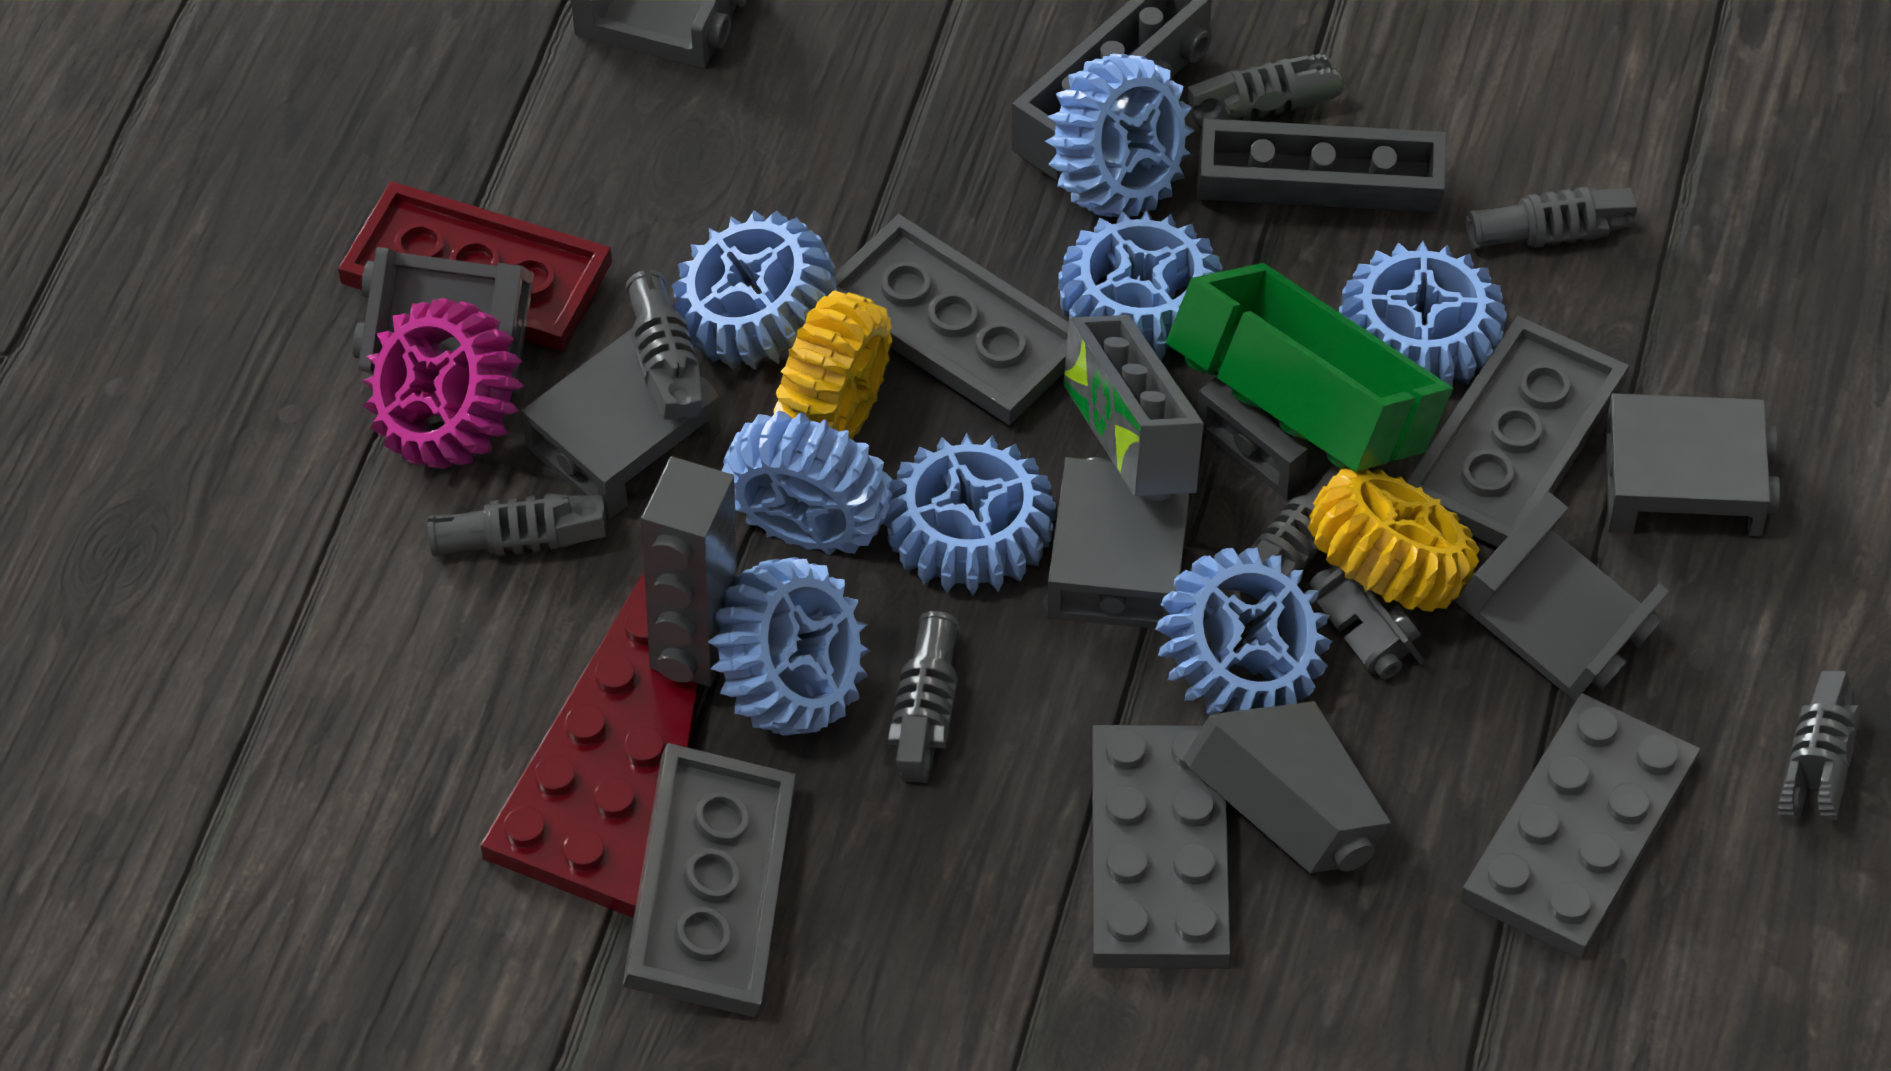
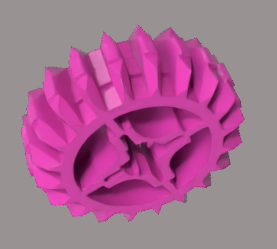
[361,298,524,469]

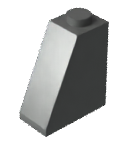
[1183,701,1391,873]

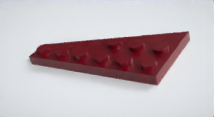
[480,572,701,918]

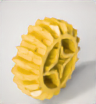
[774,290,892,439]
[1308,469,1480,612]

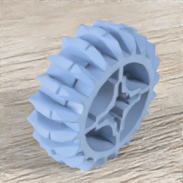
[1045,53,1195,218]
[672,210,837,370]
[1058,210,1222,360]
[1339,241,1507,386]
[722,410,893,555]
[884,433,1056,596]
[1155,547,1332,716]
[708,557,871,736]

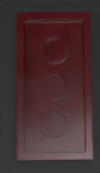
[338,181,612,352]

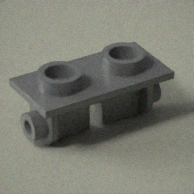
[1310,568,1426,680]

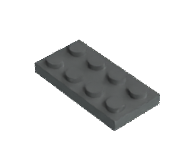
[834,214,1069,426]
[1406,315,1629,547]
[1461,693,1701,960]
[1092,725,1230,968]
[622,743,796,1017]

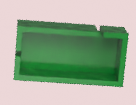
[1166,263,1454,472]

